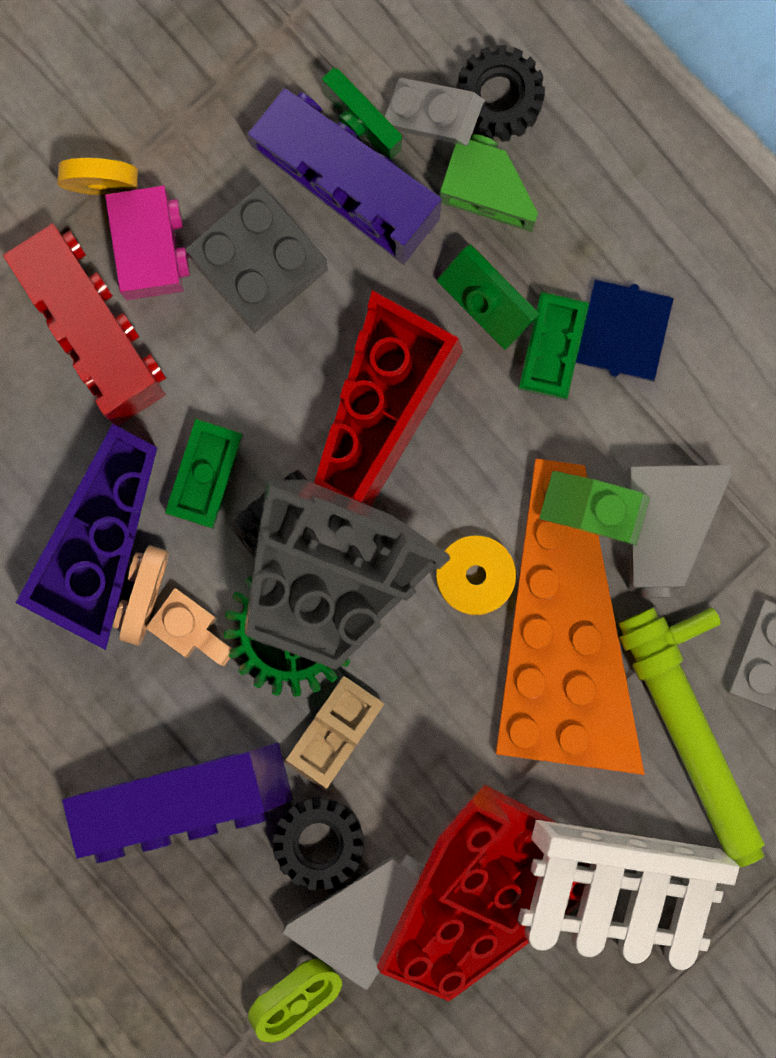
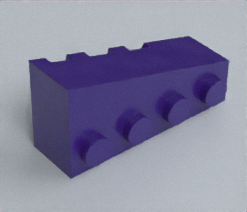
[248,88,442,265]
[15,424,157,650]
[62,742,293,864]

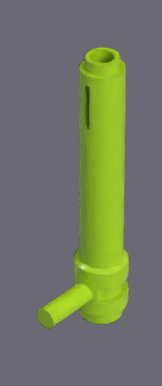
[618,607,765,868]

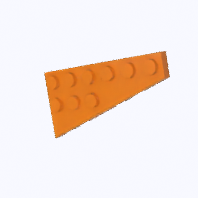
[495,458,645,775]

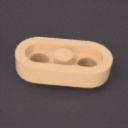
[113,545,169,646]

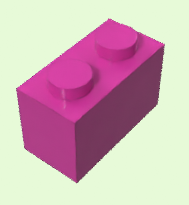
[105,185,190,301]

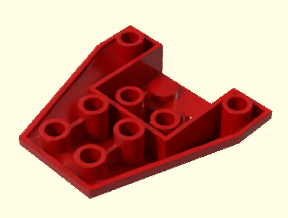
[376,785,591,1002]

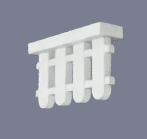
[518,820,740,970]

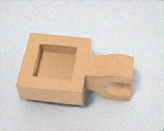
[146,588,232,667]

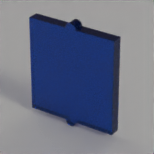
[576,279,674,382]

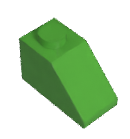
[440,134,538,232]
[539,471,650,546]

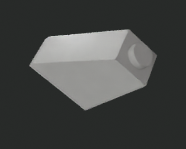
[625,465,732,598]
[282,855,425,991]

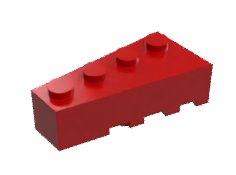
[3,223,167,426]
[314,290,463,507]

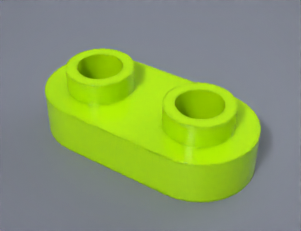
[248,959,342,1043]

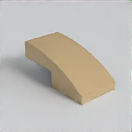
[284,676,384,791]

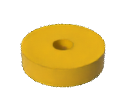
[57,158,138,195]
[436,535,516,615]

